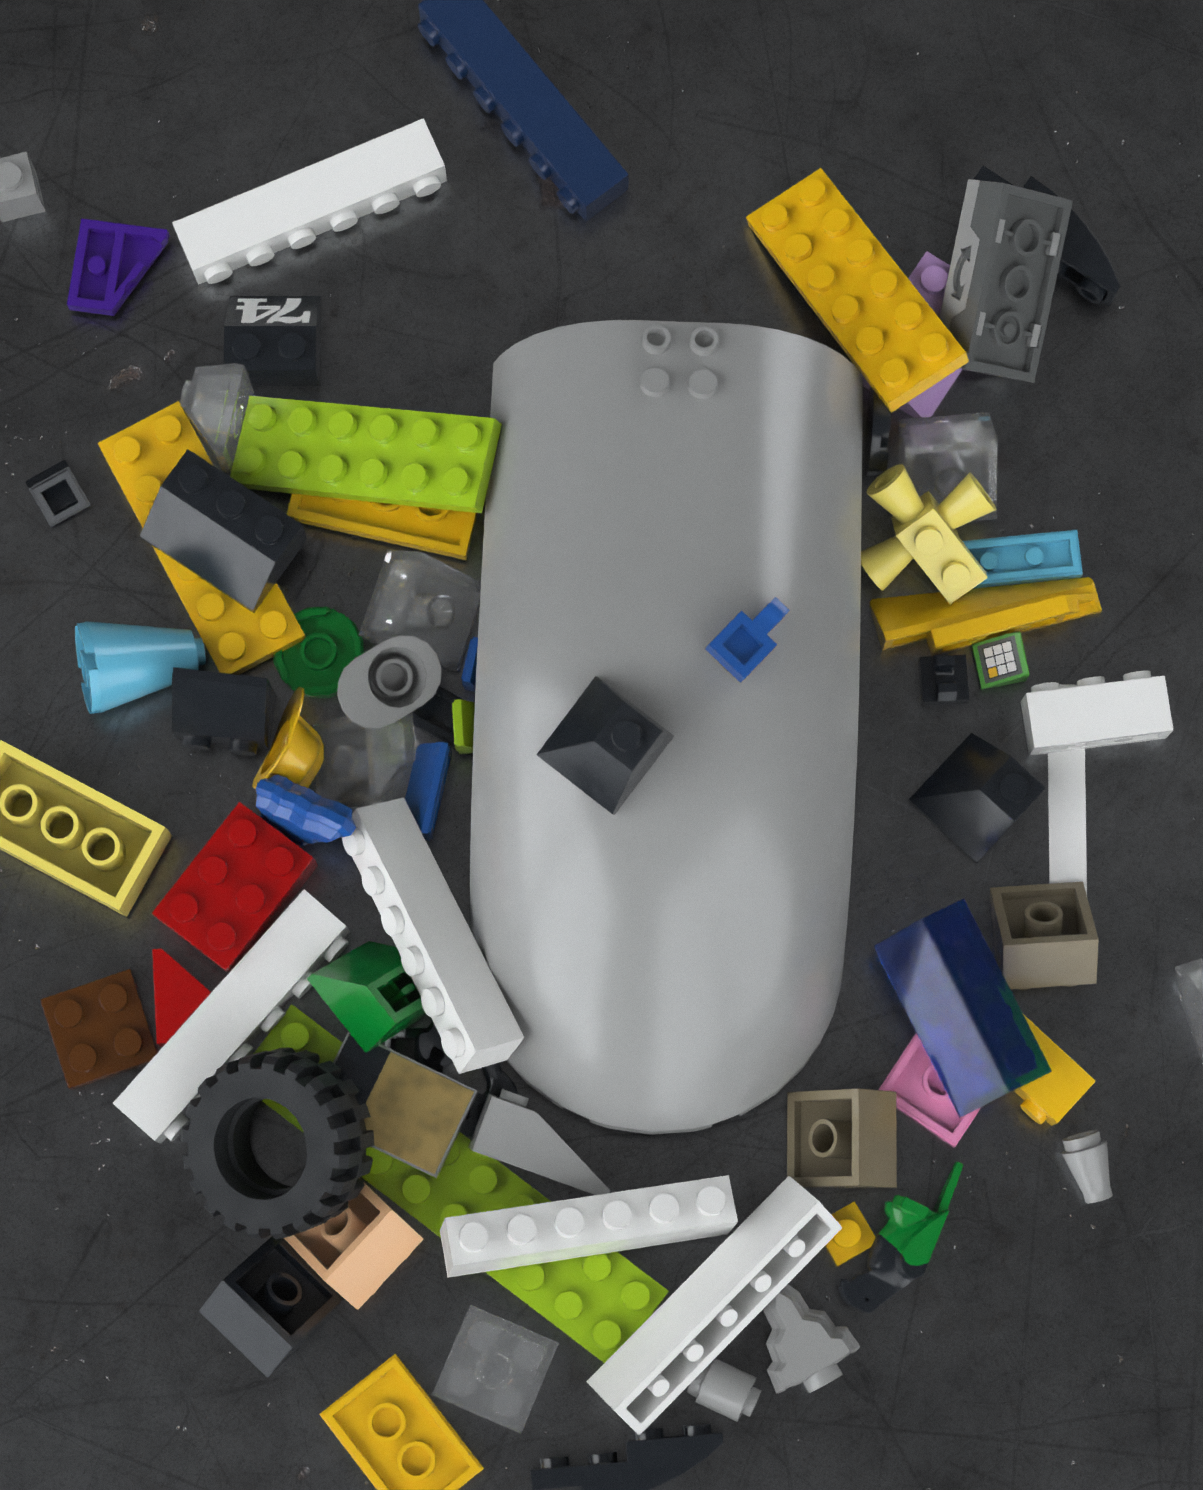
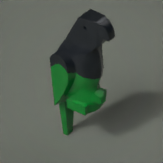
[839,1162,964,1313]

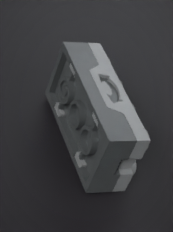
[939,179,1073,383]

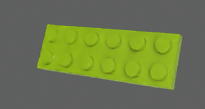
[230,395,502,513]

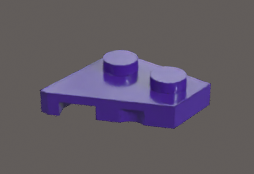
[67,218,170,316]

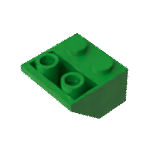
[307,941,426,1053]

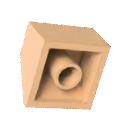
[284,1177,423,1310]

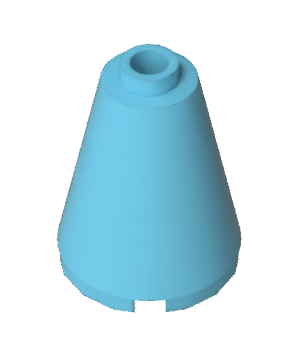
[75,621,206,714]

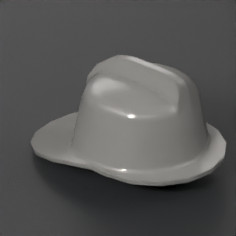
[337,635,441,729]

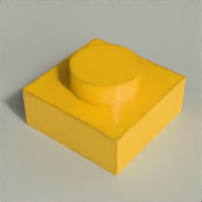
[825,1201,876,1267]

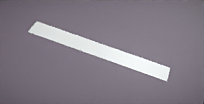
[1048,684,1087,894]

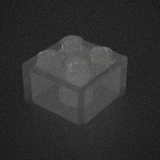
[432,1304,560,1434]

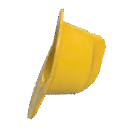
[252,687,324,789]

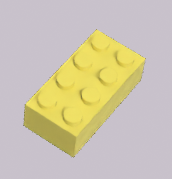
[0,740,172,917]

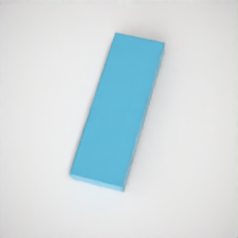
[962,530,1083,588]

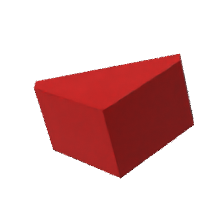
[152,948,212,1047]

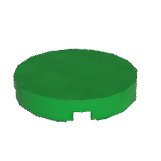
[273,606,365,699]

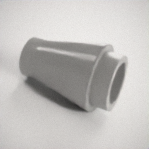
[1061,1129,1113,1204]

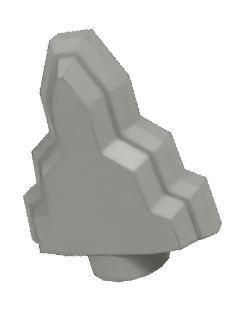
[763,1284,860,1394]

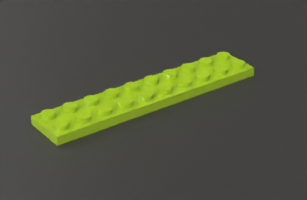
[253,1004,669,1363]

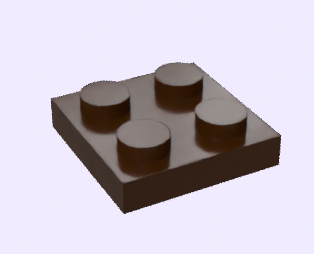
[40,969,158,1090]

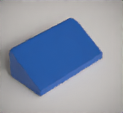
[405,742,452,841]

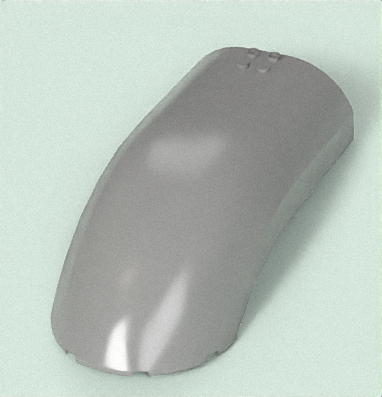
[469,320,863,1135]

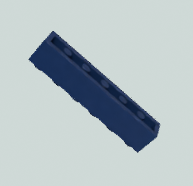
[418,0,629,222]

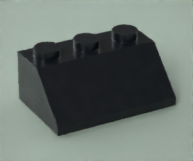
[140,449,307,613]

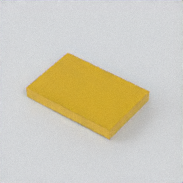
[319,1353,484,1490]

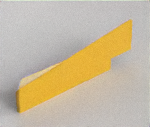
[869,577,1102,656]

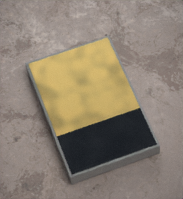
[333,1032,478,1178]

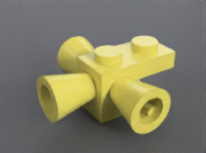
[861,464,997,604]

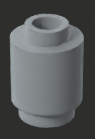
[687,1358,762,1422]

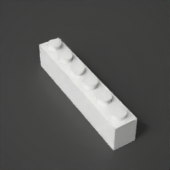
[172,118,447,285]
[342,797,524,1074]
[113,889,350,1144]
[440,1175,738,1278]
[586,1176,842,1436]

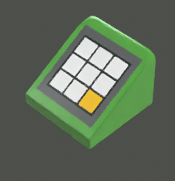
[971,631,1029,690]

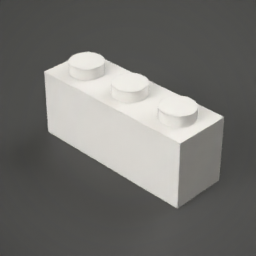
[1021,671,1173,756]

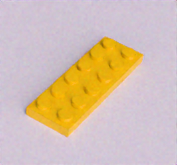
[746,168,969,413]
[98,401,306,675]

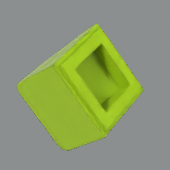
[452,699,475,754]

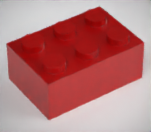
[152,801,318,974]

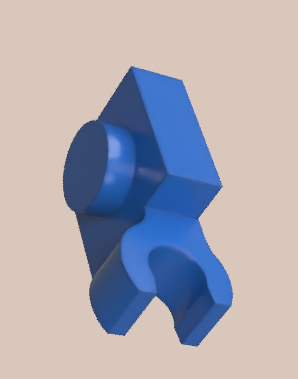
[705,597,790,683]

